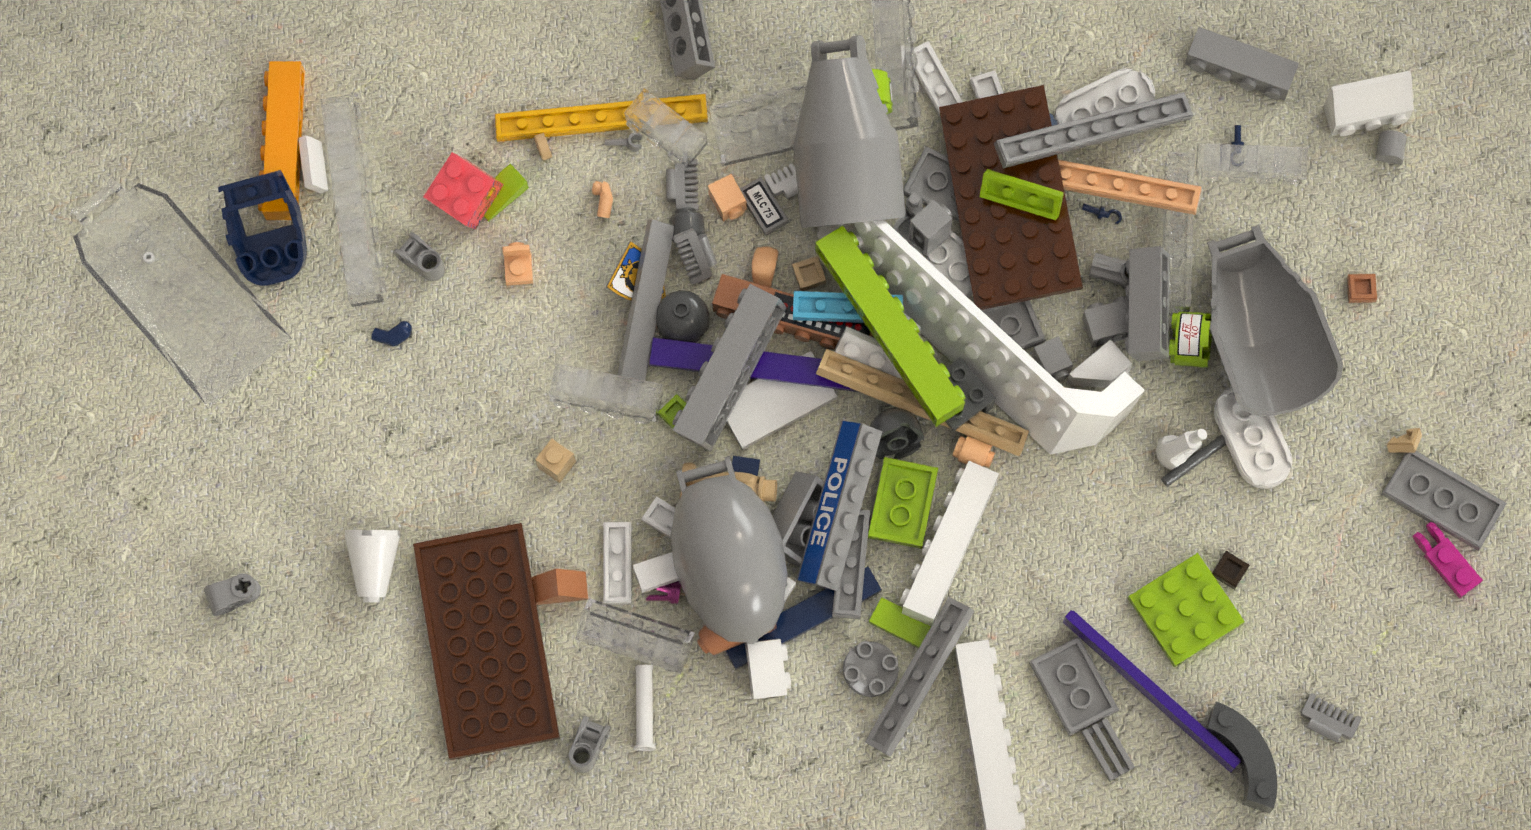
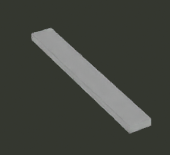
[994,92,1194,168]

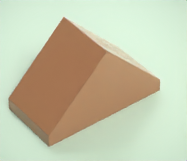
[532,569,588,605]

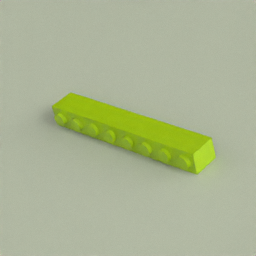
[815,226,966,427]

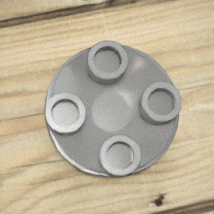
[843,641,898,697]

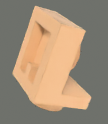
[502,242,533,286]

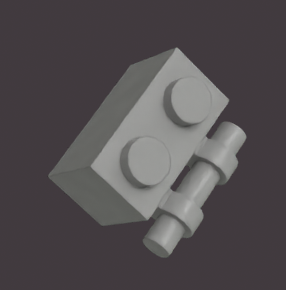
[905,194,953,257]

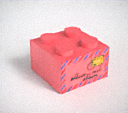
[423,152,504,229]

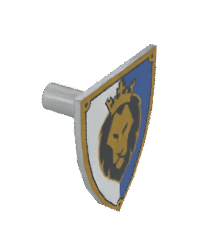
[606,241,666,301]

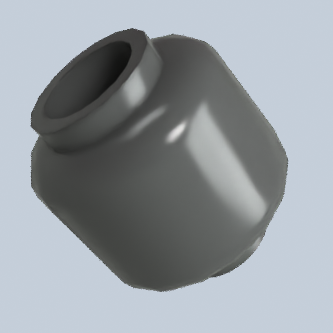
[669,207,705,247]

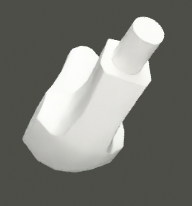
[1156,429,1207,470]

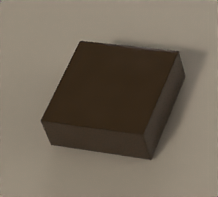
[1212,551,1250,590]

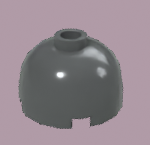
[656,290,710,343]
[870,408,924,459]

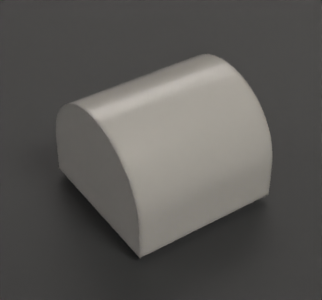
[1375,130,1407,165]

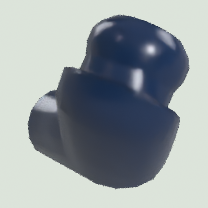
[371,321,412,346]

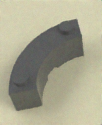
[1206,701,1277,813]

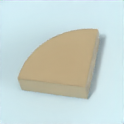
[1387,428,1422,453]

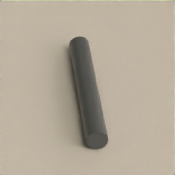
[1161,434,1226,487]

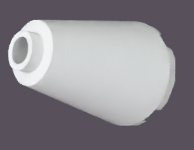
[345,530,400,602]

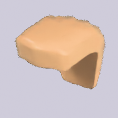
[752,246,779,288]

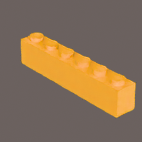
[258,61,305,220]

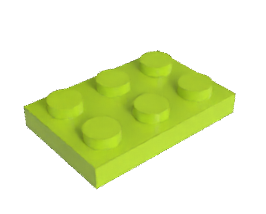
[868,457,938,549]

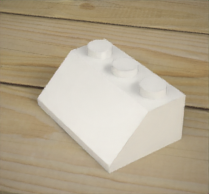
[1323,71,1414,136]

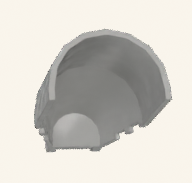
[793,35,906,228]
[1207,225,1343,416]

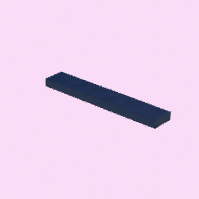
[725,566,882,670]

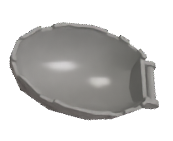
[670,456,788,644]

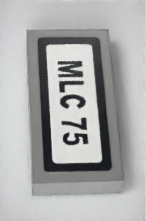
[740,177,789,236]

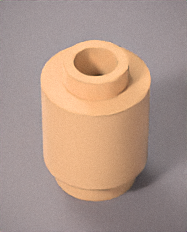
[952,436,995,468]

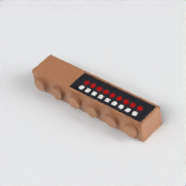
[712,274,874,350]

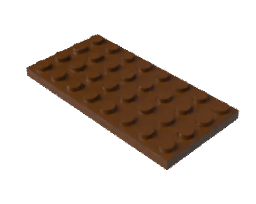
[939,85,1083,310]
[413,523,560,760]

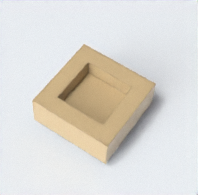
[792,256,826,291]

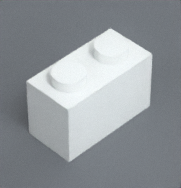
[745,639,791,699]

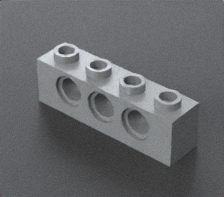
[660,0,715,80]

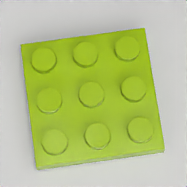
[1128,553,1245,667]

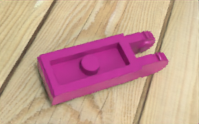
[1413,522,1483,598]

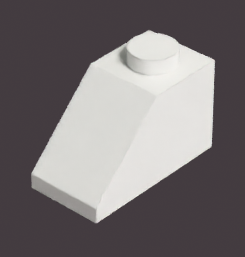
[1068,340,1132,388]

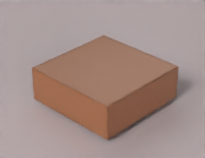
[1347,274,1377,303]

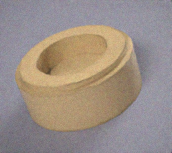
[534,133,552,161]

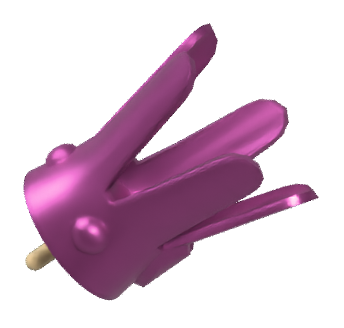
[646,581,685,604]

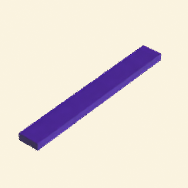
[649,338,859,392]
[1063,610,1241,773]

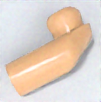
[592,181,613,218]

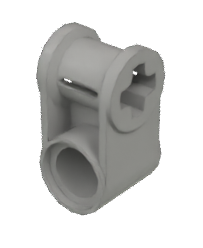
[393,232,445,281]
[204,573,261,616]
[569,716,611,773]

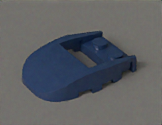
[218,170,307,286]

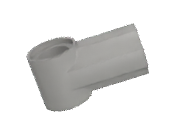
[1089,253,1129,290]

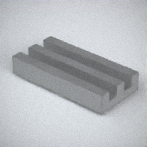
[1082,718,1135,782]

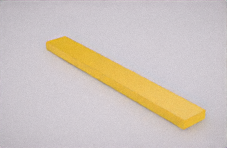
[495,94,708,142]

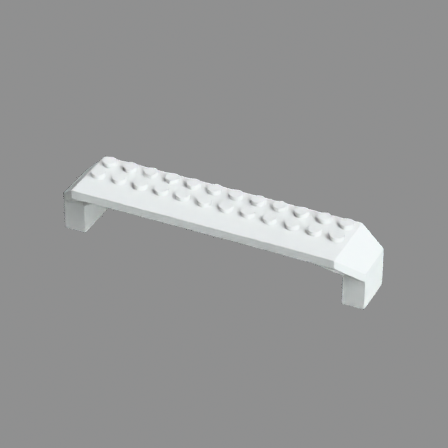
[817,220,1145,455]

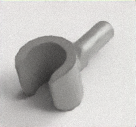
[605,132,642,152]

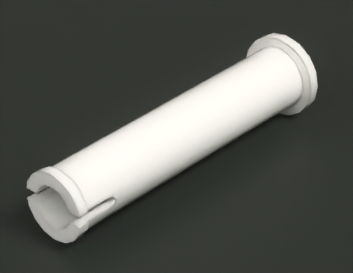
[633,665,656,751]

